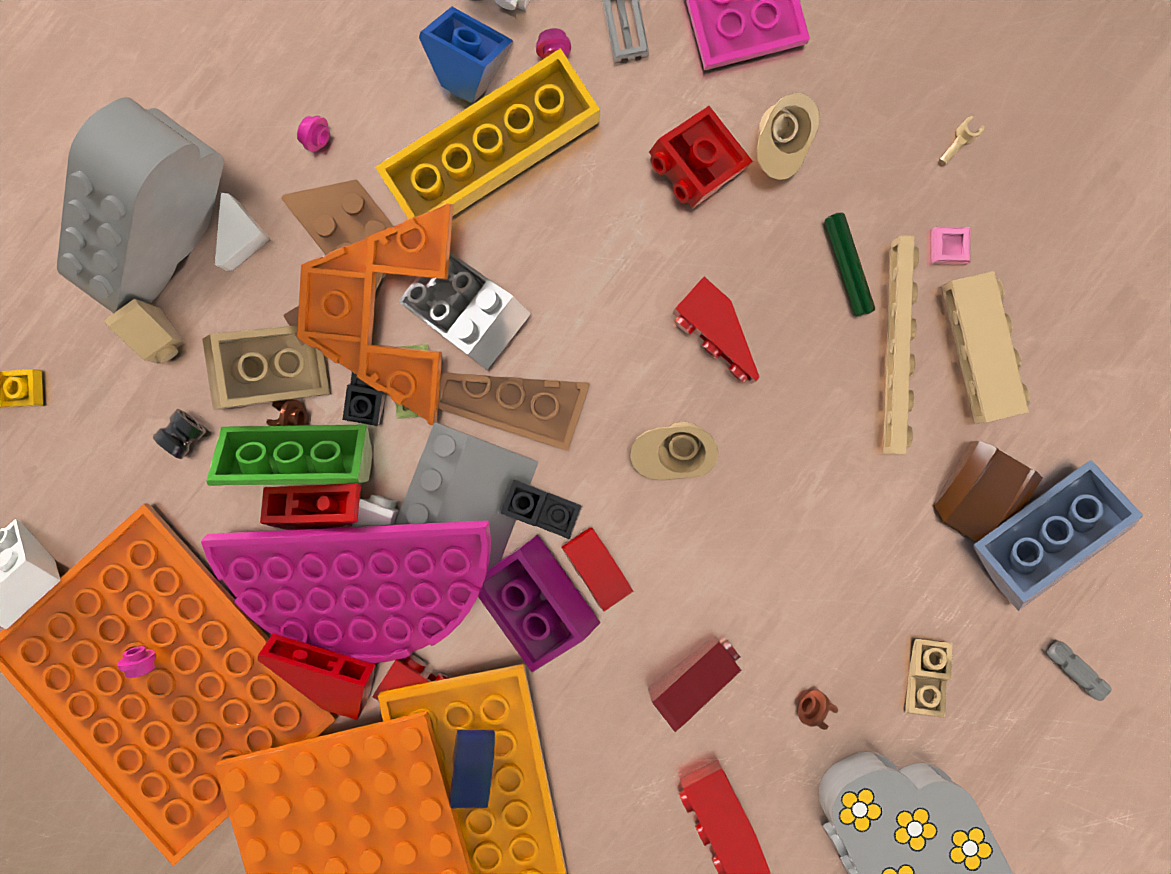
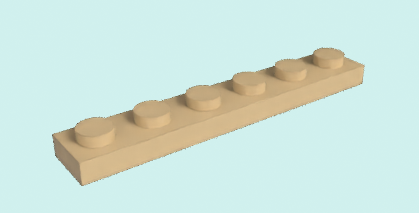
[883,236,919,455]

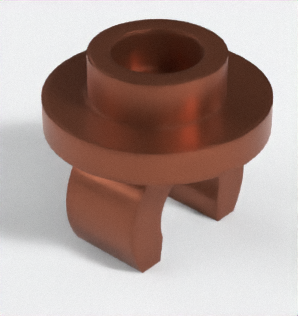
[266,399,307,426]
[798,690,838,730]

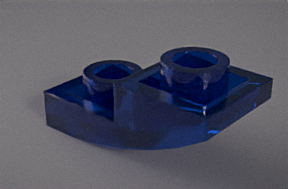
[450,730,495,808]

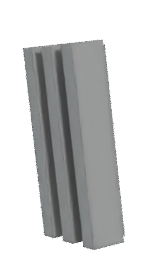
[602,0,649,63]

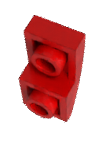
[561,527,634,612]

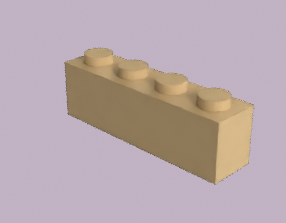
[941,271,1030,424]

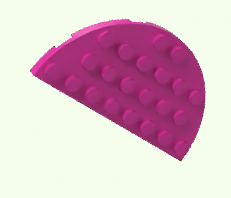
[201,521,491,663]

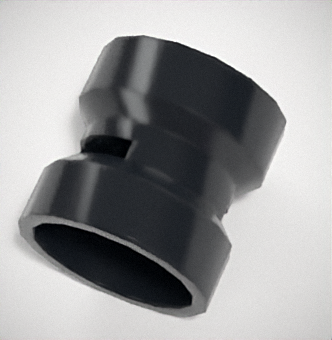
[153,409,206,459]

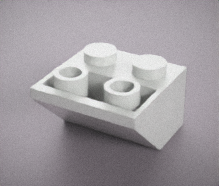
[0,519,61,629]

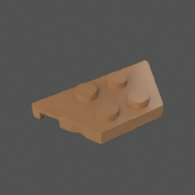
[280,179,394,292]

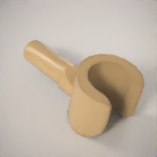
[939,116,984,165]

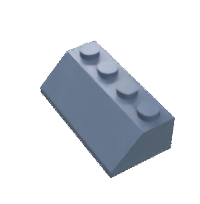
[973,460,1143,611]

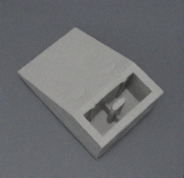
[398,252,531,370]

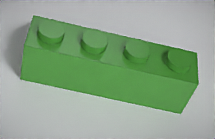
[206,424,373,486]

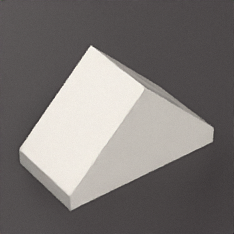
[215,193,270,271]

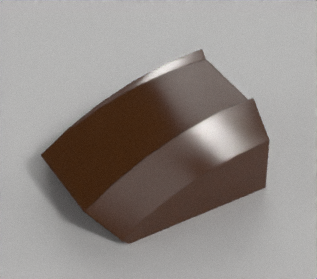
[934,441,1043,542]

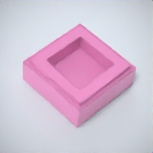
[931,227,971,265]

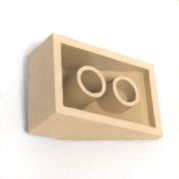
[202,325,330,410]

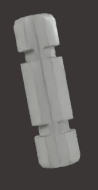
[1047,641,1111,701]

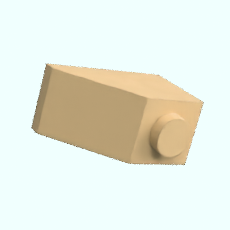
[104,299,185,363]

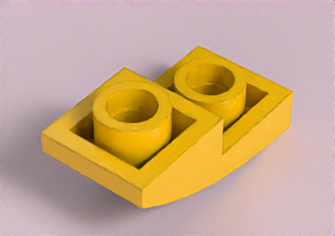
[0,369,43,407]

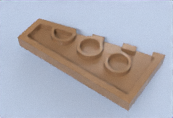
[438,372,590,451]

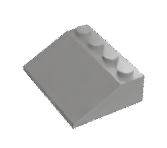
[394,422,539,569]

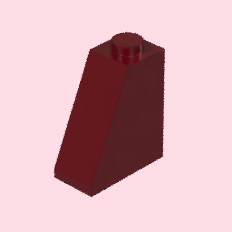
[648,636,742,732]

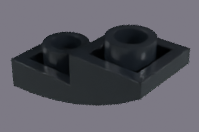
[342,372,386,426]
[501,480,583,539]

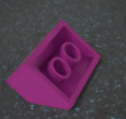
[478,534,601,672]

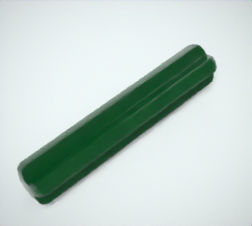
[825,212,875,316]

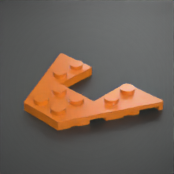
[297,203,453,425]

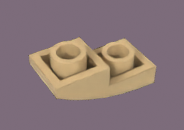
[905,639,953,718]

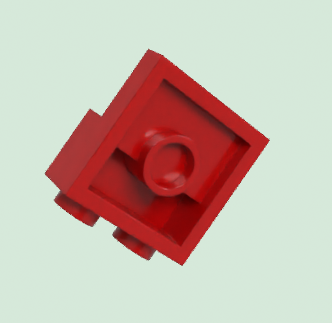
[648,106,753,209]

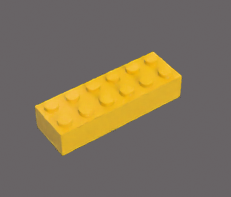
[375,48,600,219]

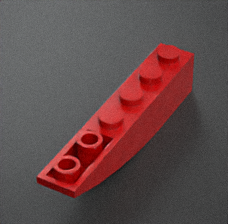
[678,760,771,874]

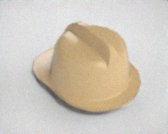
[757,93,820,180]
[630,422,719,480]

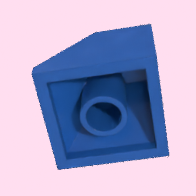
[419,6,513,104]

